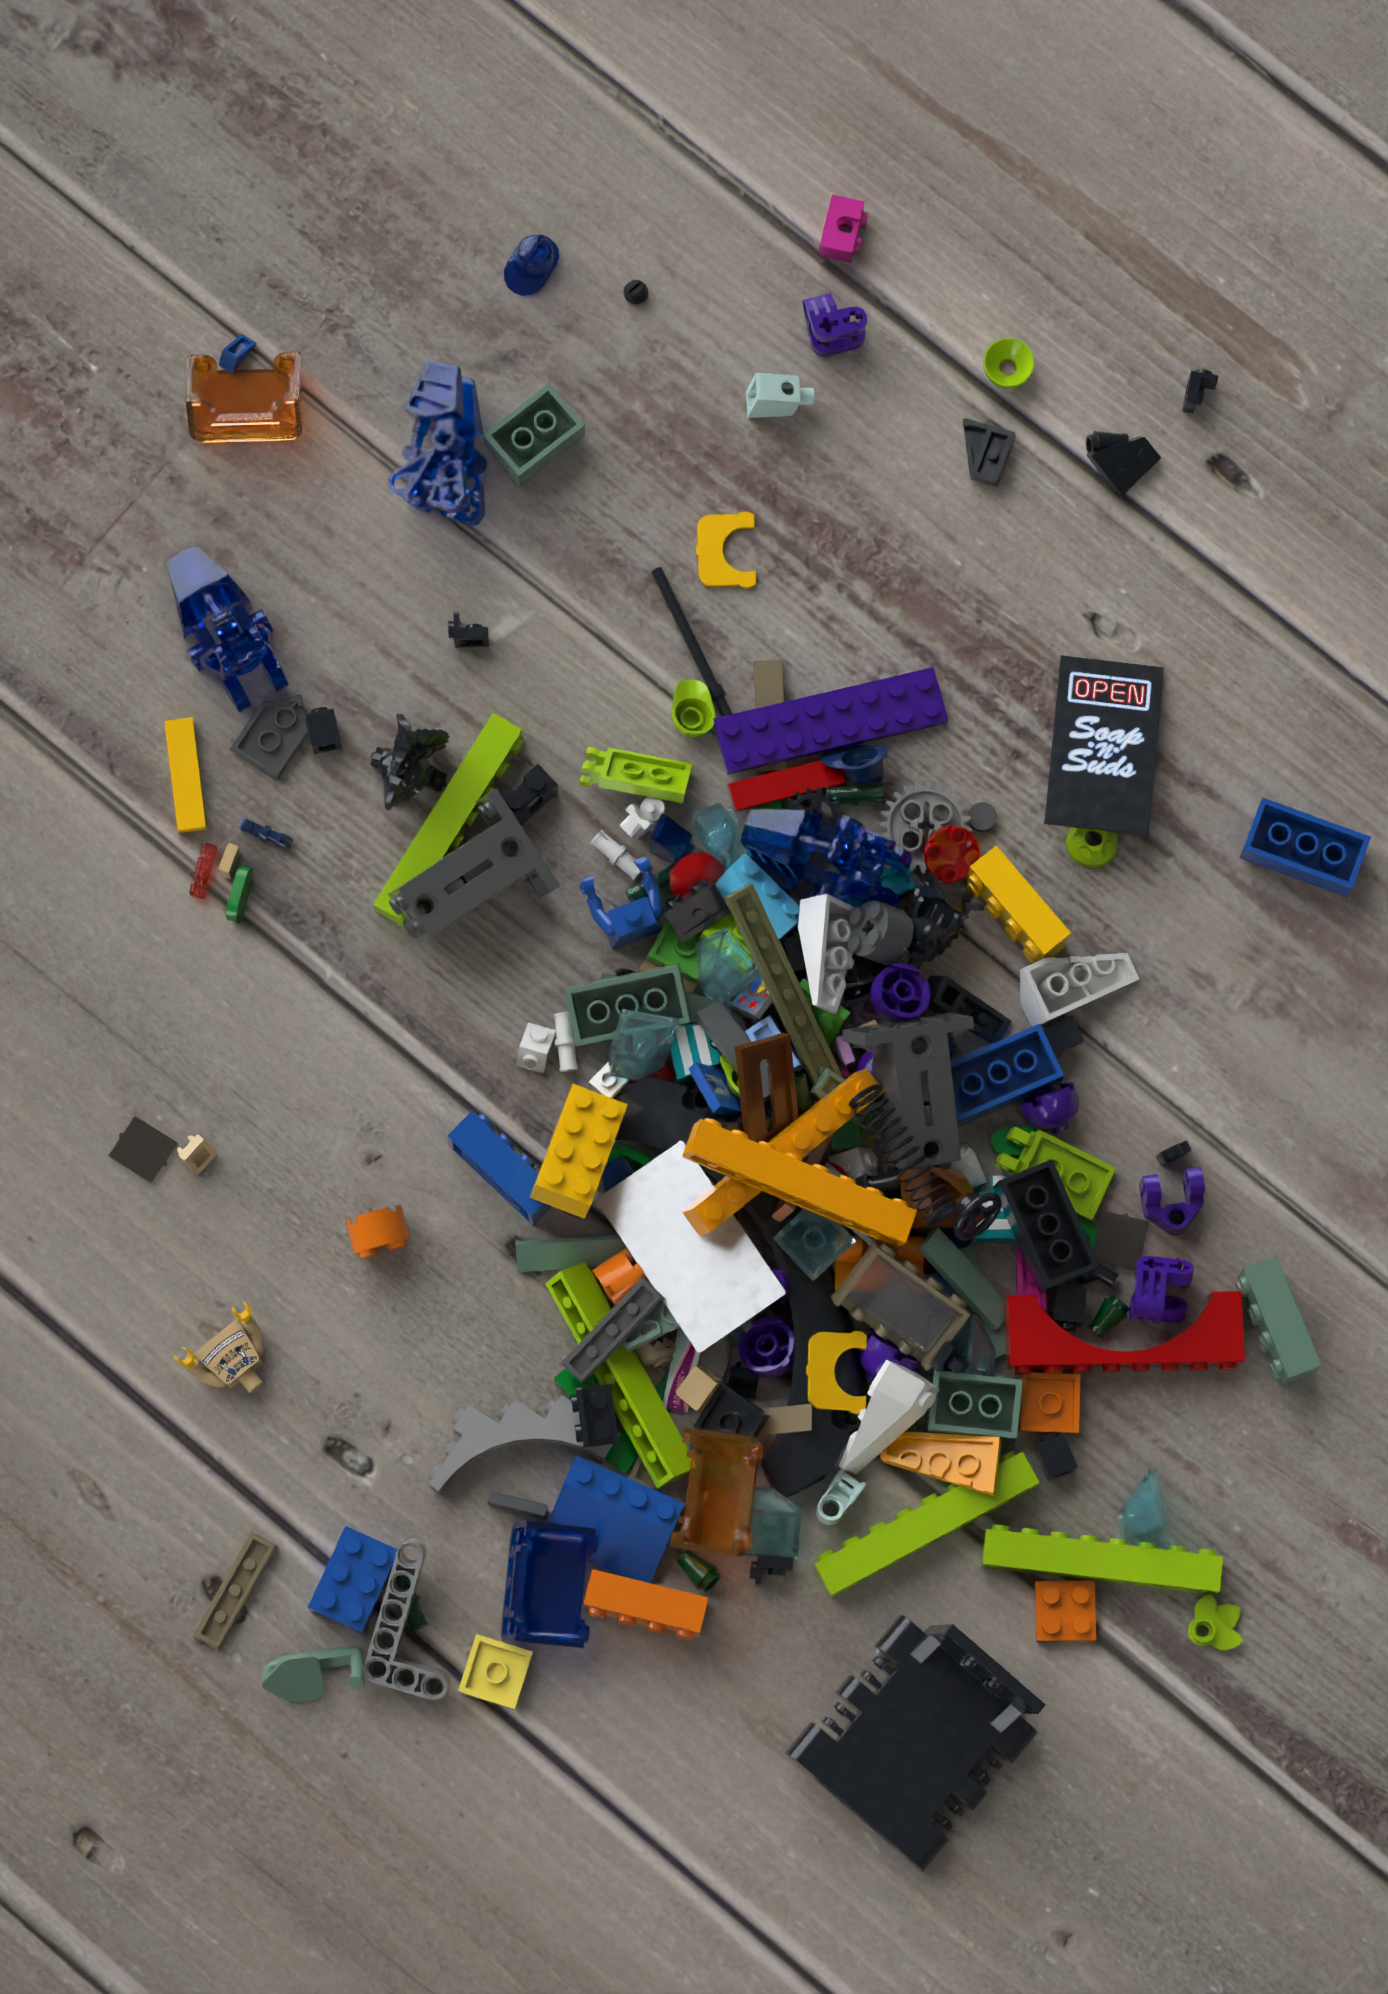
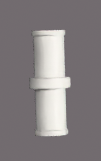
[590,830,641,881]
[554,1012,578,1072]

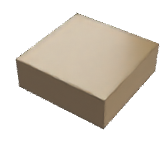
[219,843,241,879]

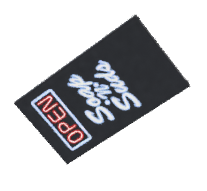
[1044,655,1164,836]

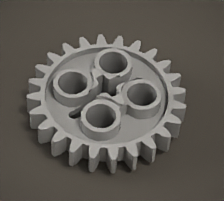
[878,780,972,874]

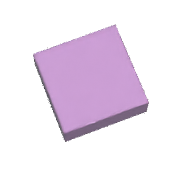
[835,1035,855,1069]

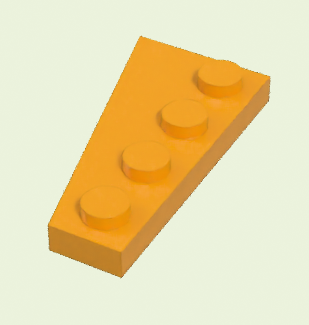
[880,1432,1002,1497]

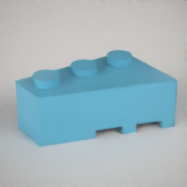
[715,853,800,941]

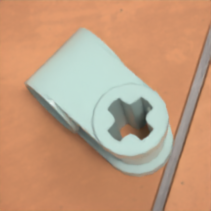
[816,1468,867,1525]

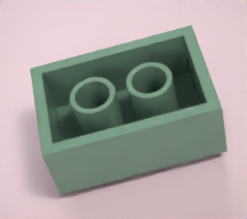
[483,384,585,487]
[927,1370,1023,1443]

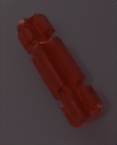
[189,842,217,899]

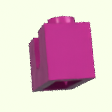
[819,194,868,263]

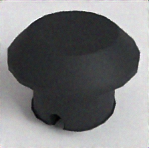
[623,280,648,304]

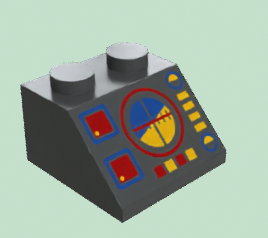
[730,965,776,1026]

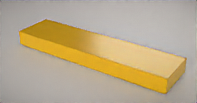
[164,717,207,833]

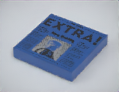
[689,1062,742,1116]

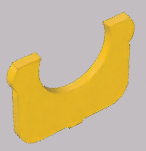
[696,511,756,589]
[806,1331,867,1414]

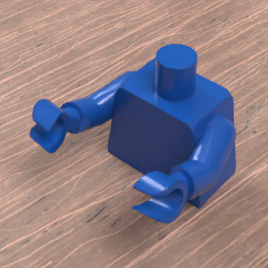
[580,857,663,950]

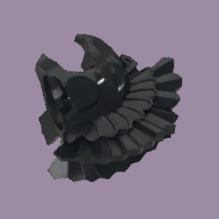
[370,714,450,811]
[907,873,984,969]

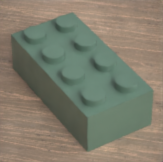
[564,963,692,1046]
[1235,1256,1322,1386]

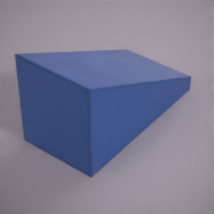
[219,334,256,374]

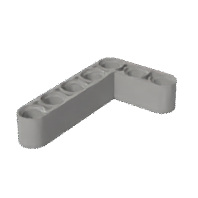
[364,1538,451,1701]

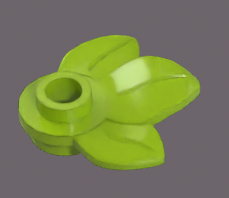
[1188,1594,1243,1651]

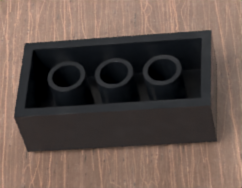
[993,1159,1100,1294]

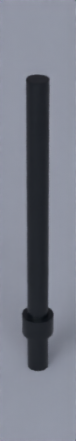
[652,567,733,717]

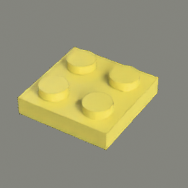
[458,1634,533,1710]

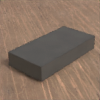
[487,1491,548,1520]

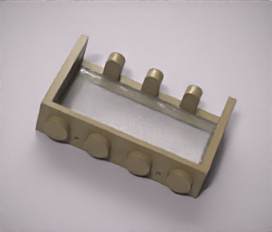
[831,1241,970,1371]

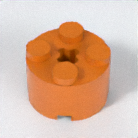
[345,1205,411,1259]
[592,1248,647,1307]

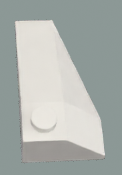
[798,894,856,1014]
[1020,953,1139,1027]
[839,1360,939,1474]

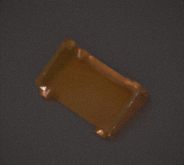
[185,352,303,443]
[670,1427,763,1557]

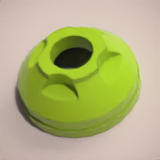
[983,338,1034,389]
[1066,827,1118,869]

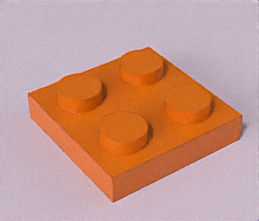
[1019,1373,1080,1434]
[1034,1580,1097,1642]

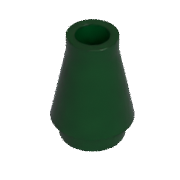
[1089,1294,1130,1338]
[677,1549,721,1592]

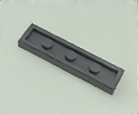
[694,1000,770,1102]
[561,1277,665,1384]

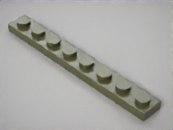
[724,884,844,1101]

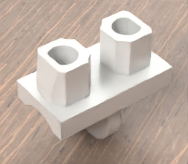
[620,797,666,839]

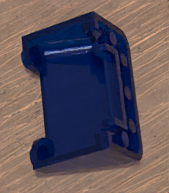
[501,1521,599,1649]

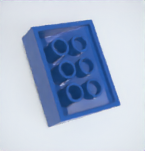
[540,1455,685,1583]

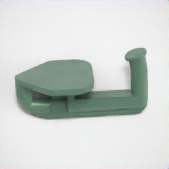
[261,1646,365,1703]

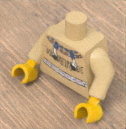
[174,1301,264,1394]

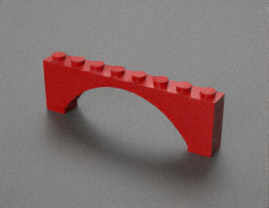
[1004,1291,1245,1374]

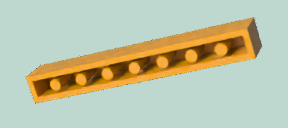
[682,1068,884,1236]
[682,1118,917,1248]

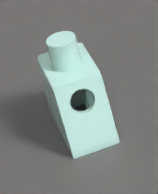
[746,373,814,418]

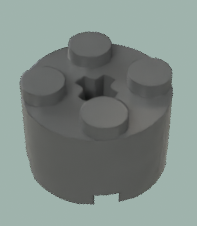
[847,900,914,966]

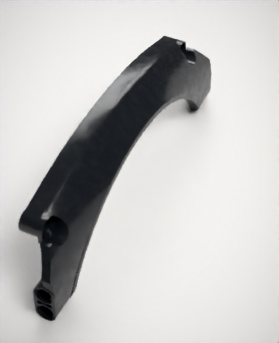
[613,1077,870,1501]

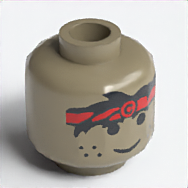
[634,1333,676,1370]

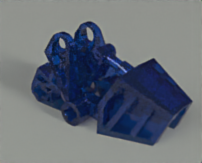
[388,360,487,526]
[166,546,289,713]
[740,809,913,907]

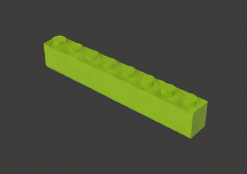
[373,713,525,928]
[545,1262,698,1489]
[814,1451,1040,1598]
[981,1525,1223,1595]

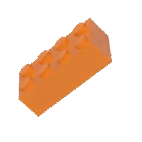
[583,1569,709,1641]

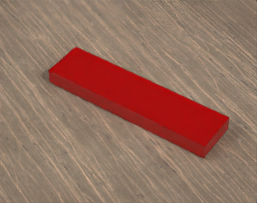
[727,760,846,813]

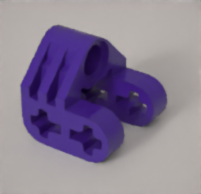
[802,293,867,357]
[1139,1167,1205,1235]
[1129,1256,1194,1325]

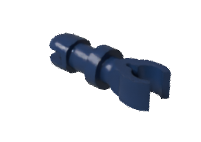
[237,817,293,849]

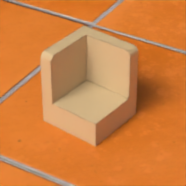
[676,1365,724,1412]

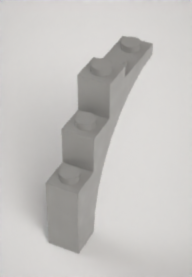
[428,1395,620,1494]

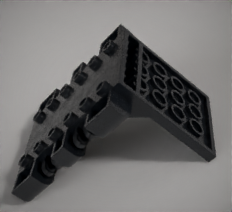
[785,1615,1046,1872]

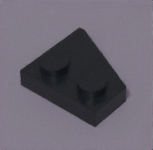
[963,418,1016,487]
[1086,436,1161,496]

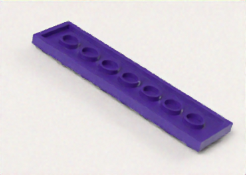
[713,667,948,775]

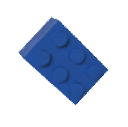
[308,1526,398,1635]

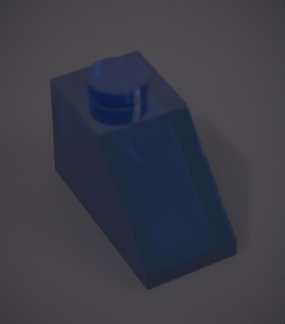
[649,813,695,865]

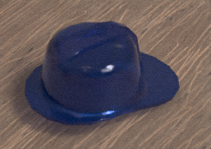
[504,234,559,296]

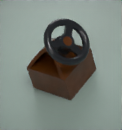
[900,1167,1002,1240]

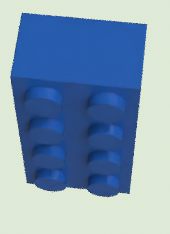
[1239,797,1371,897]
[950,1023,1064,1127]
[447,1111,553,1226]

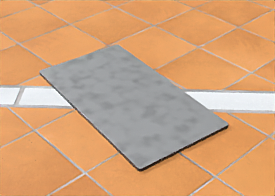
[596,1141,786,1354]

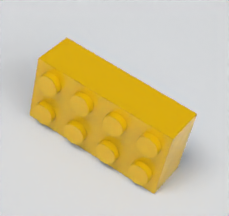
[966,845,1071,964]
[529,1084,628,1219]

